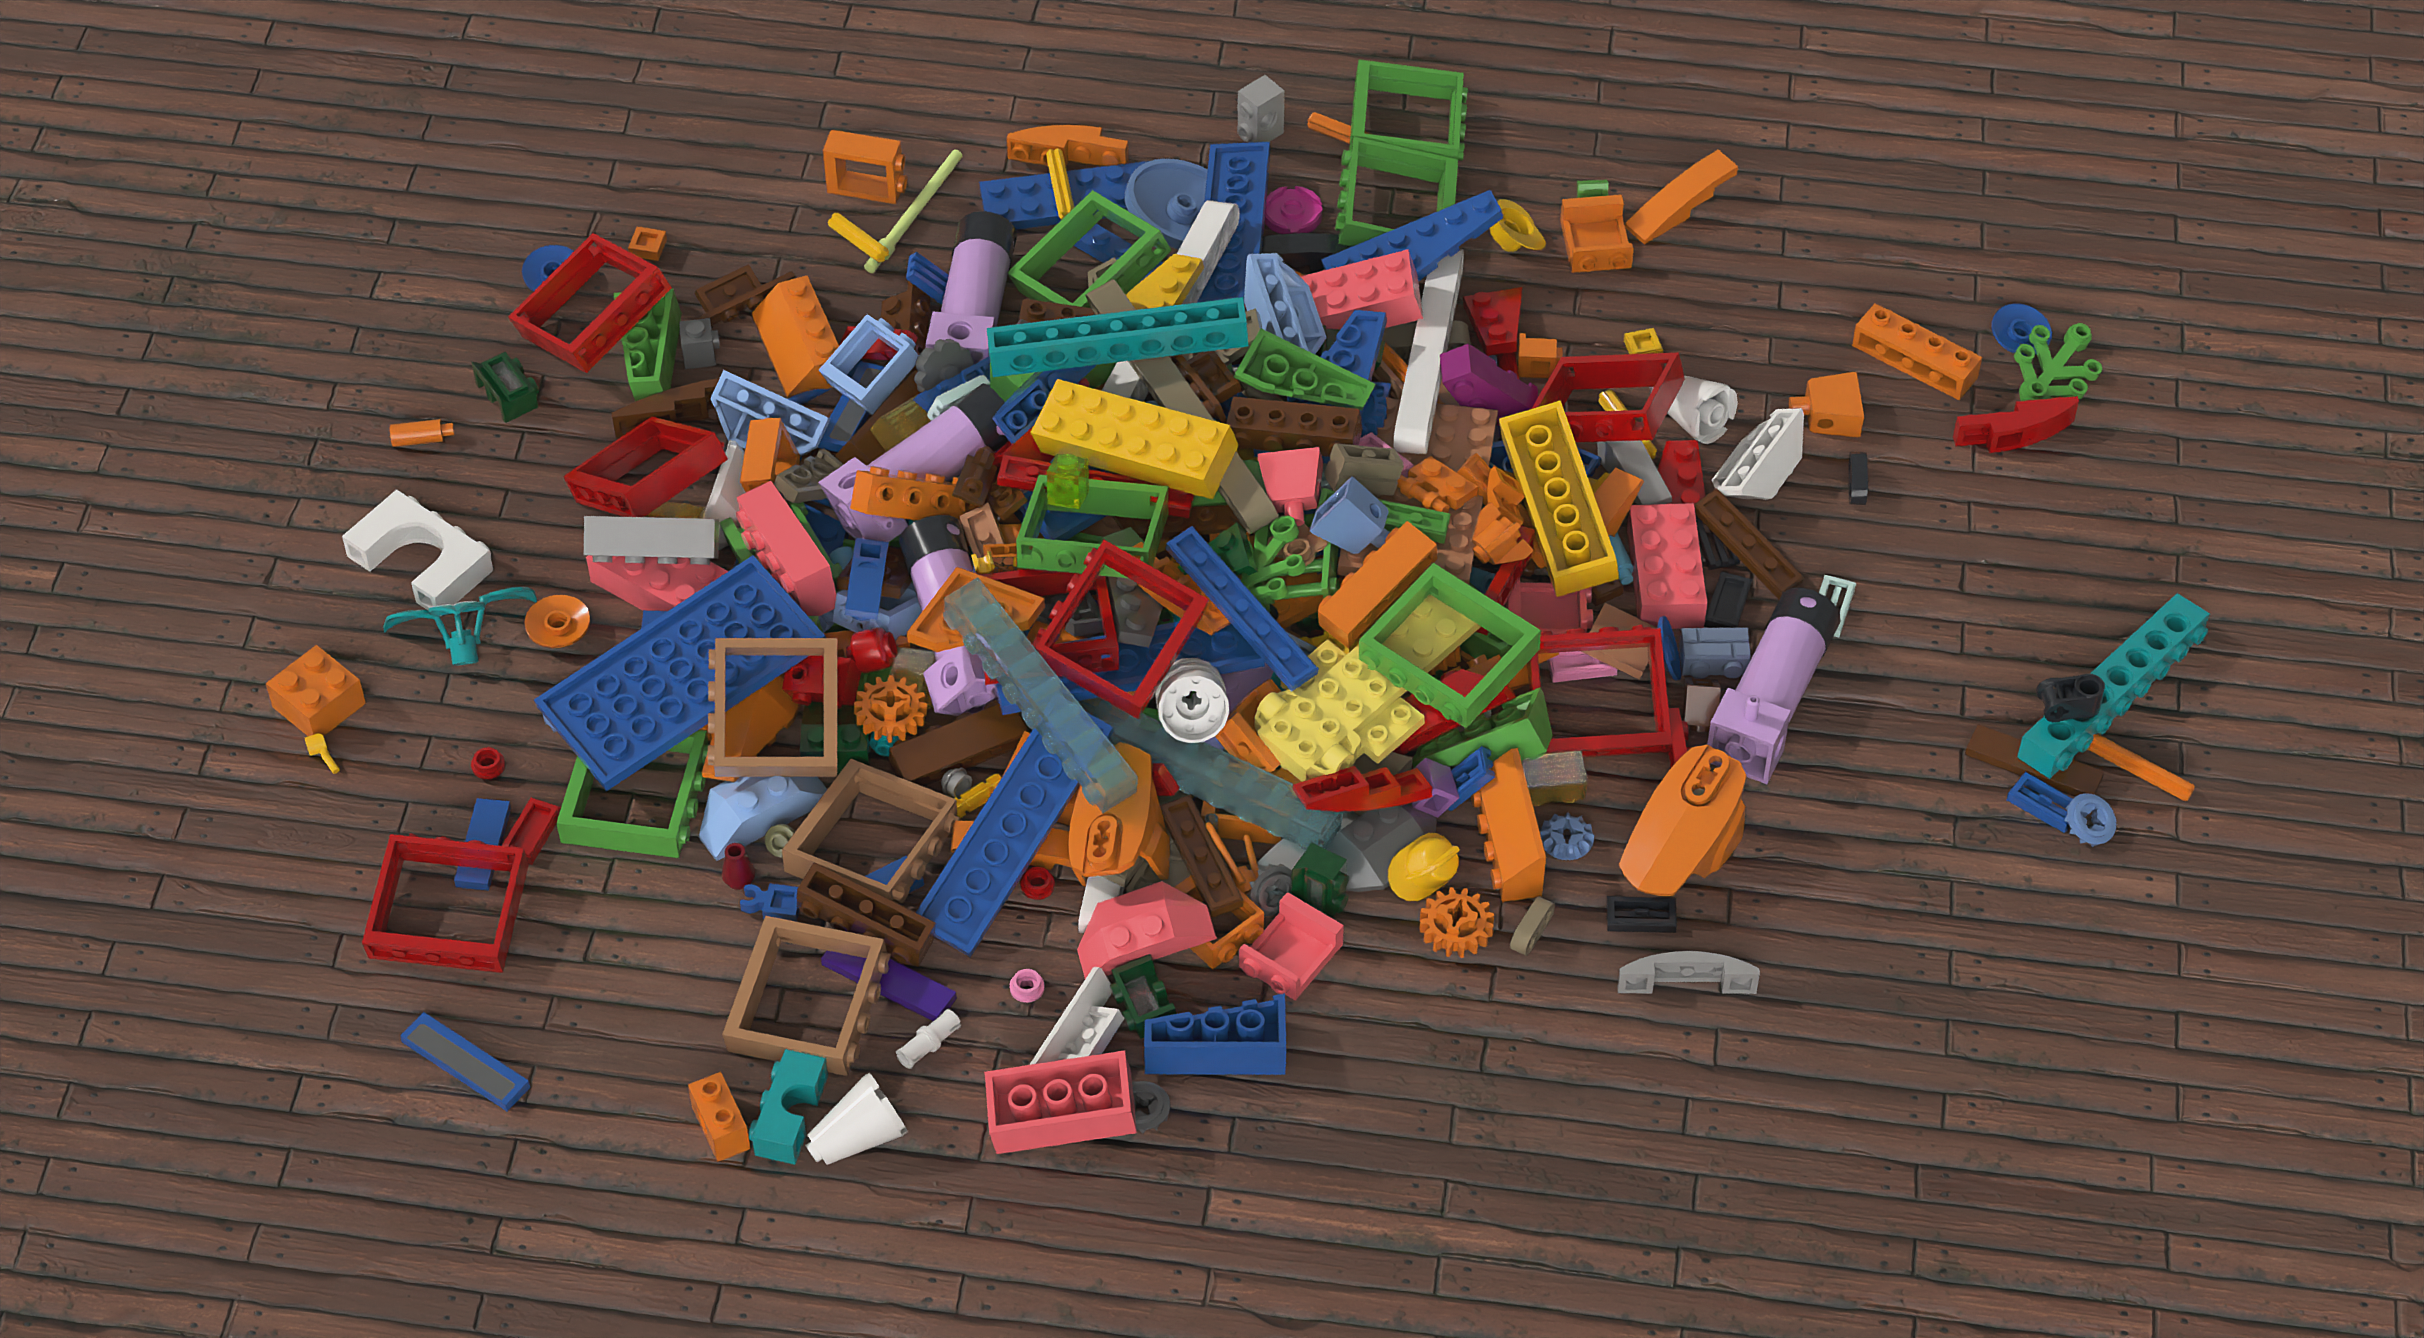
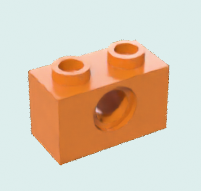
[688,1072,751,1162]

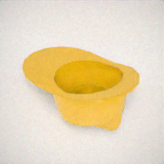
[1490,199,1546,252]
[1388,833,1460,901]

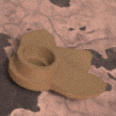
[1267,524,1329,566]

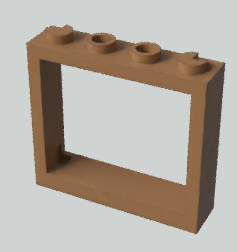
[708,638,837,777]
[782,759,960,904]
[722,916,891,1076]

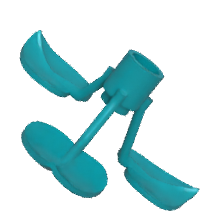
[383,587,537,666]

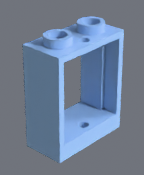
[819,314,919,415]
[833,583,922,641]

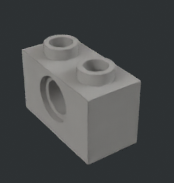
[1237,75,1284,142]

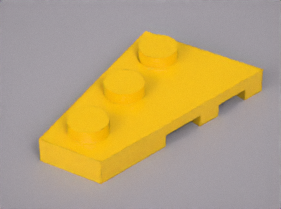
[1126,254,1204,310]

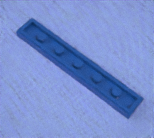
[1165,526,1319,692]

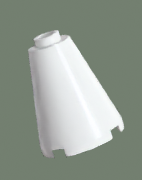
[1650,376,1738,444]
[805,1073,908,1165]

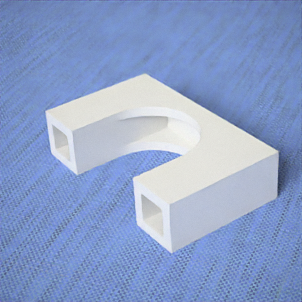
[342,490,493,617]

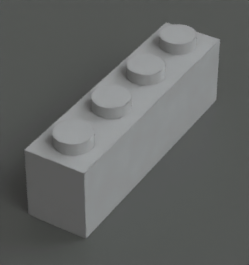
[583,516,719,565]

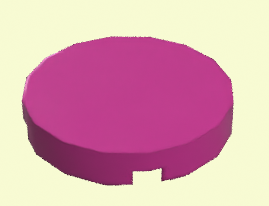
[1265,186,1323,234]

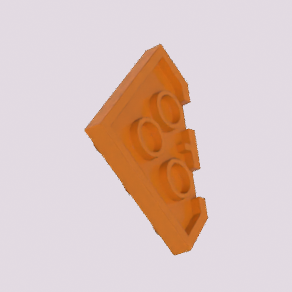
[907,567,1045,652]

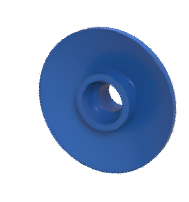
[522,245,574,292]
[1991,303,2052,356]
[1657,616,1681,681]

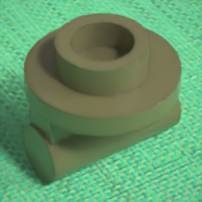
[765,824,795,858]

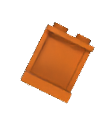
[1560,194,1634,273]
[1215,679,1282,783]

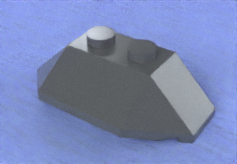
[1326,803,1437,892]

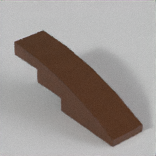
[612,378,720,439]

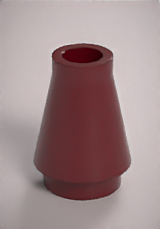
[721,843,755,890]

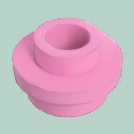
[1010,969,1045,1003]

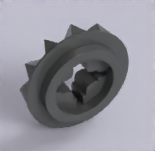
[1246,863,1292,916]
[1132,1081,1170,1134]

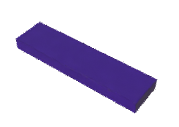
[821,950,957,1021]

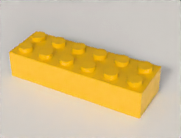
[1030,379,1239,500]
[1499,401,1619,597]

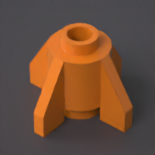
[1472,502,1534,565]

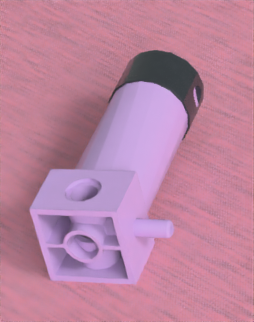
[926,211,1017,365]
[818,383,1009,542]
[899,515,1015,716]
[1707,588,1841,784]

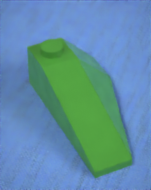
[1233,328,1376,411]
[1412,687,1553,768]

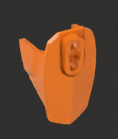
[1068,742,1170,886]
[1619,745,1747,896]

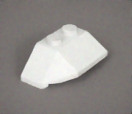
[1712,408,1804,500]
[702,440,746,550]

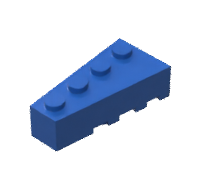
[1144,994,1286,1075]

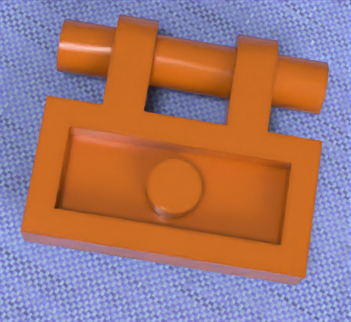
[1397,456,1478,513]

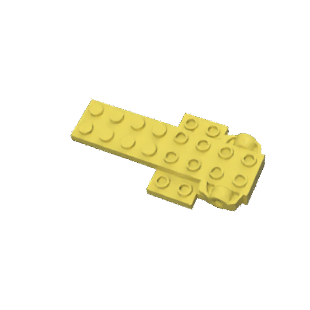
[1254,594,1481,782]

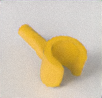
[305,733,340,774]

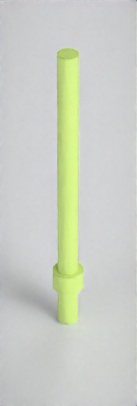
[864,150,963,273]

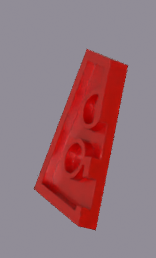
[1463,287,1523,356]
[1658,440,1705,504]

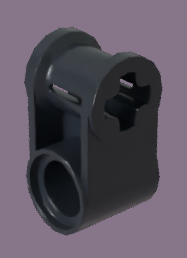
[2036,674,2105,722]

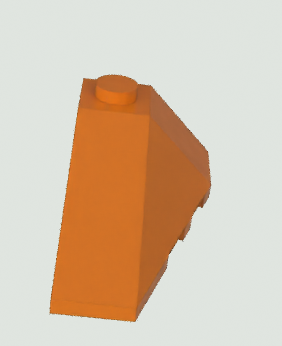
[702,676,801,782]

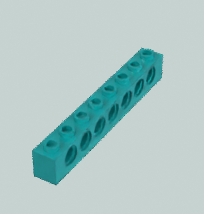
[987,297,1249,377]
[2017,593,2210,779]

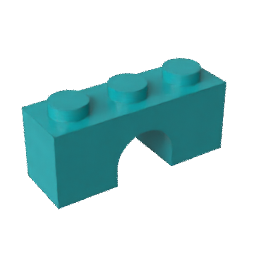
[749,1049,828,1165]

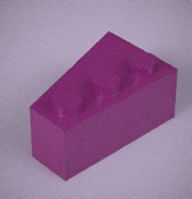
[1440,344,1538,426]

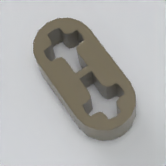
[1510,896,1555,956]

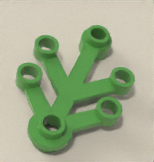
[2014,323,2102,401]
[1241,516,1306,600]

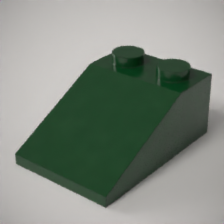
[800,695,871,775]

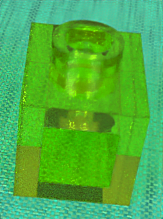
[1047,454,1089,509]

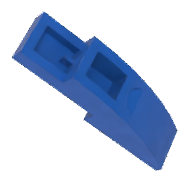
[992,365,1096,444]
[844,538,889,621]

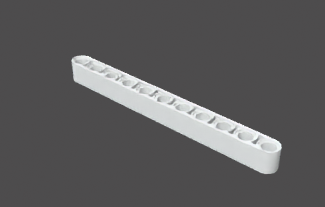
[1102,200,1240,402]
[1394,250,1464,454]

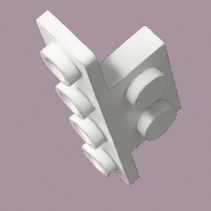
[1029,967,1125,1065]

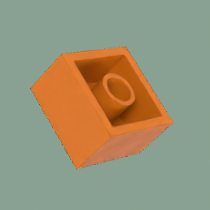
[266,645,366,736]

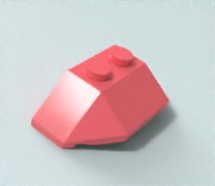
[1077,881,1217,979]

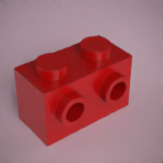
[782,656,861,709]

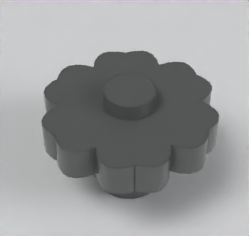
[914,339,974,393]

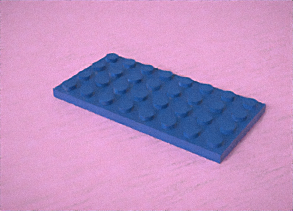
[534,555,826,791]

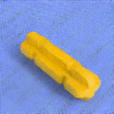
[954,774,1002,818]

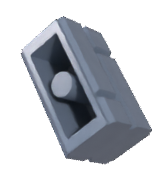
[1679,628,1750,678]

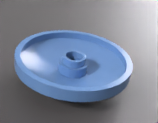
[1125,159,1208,249]

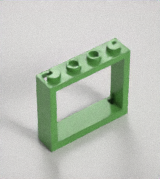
[1349,60,1468,161]
[1335,137,1458,247]
[1007,190,1172,308]
[1016,475,1168,578]
[1359,563,1541,728]
[556,730,709,858]

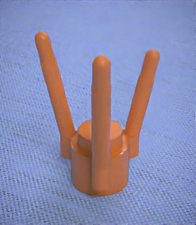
[1205,822,1259,896]

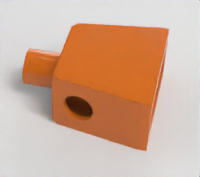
[1789,372,1864,437]

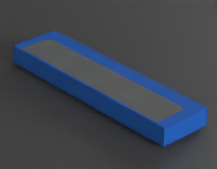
[817,361,884,453]
[400,1012,530,1111]

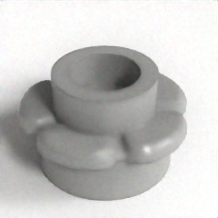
[941,767,972,799]

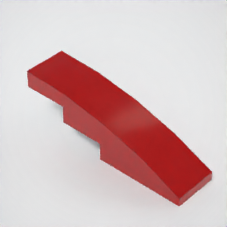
[1293,766,1432,812]

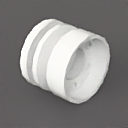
[1155,658,1229,743]

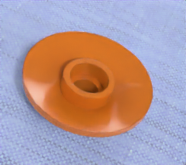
[524,595,590,648]

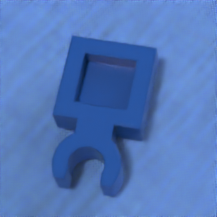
[740,883,800,922]

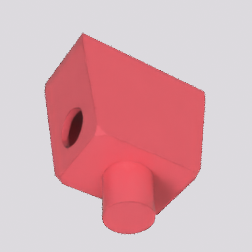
[1257,447,1323,527]

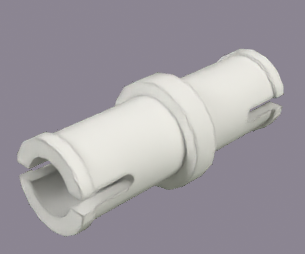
[896,1009,961,1069]

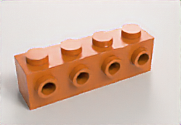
[1852,303,1982,400]
[850,466,978,526]
[1318,521,1437,649]

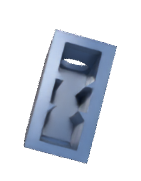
[1309,477,1390,554]

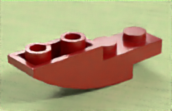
[1953,396,2079,453]

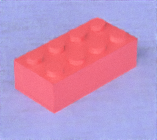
[1300,250,1423,330]
[736,481,837,617]
[1627,503,1707,629]
[586,555,728,611]
[985,1051,1137,1154]

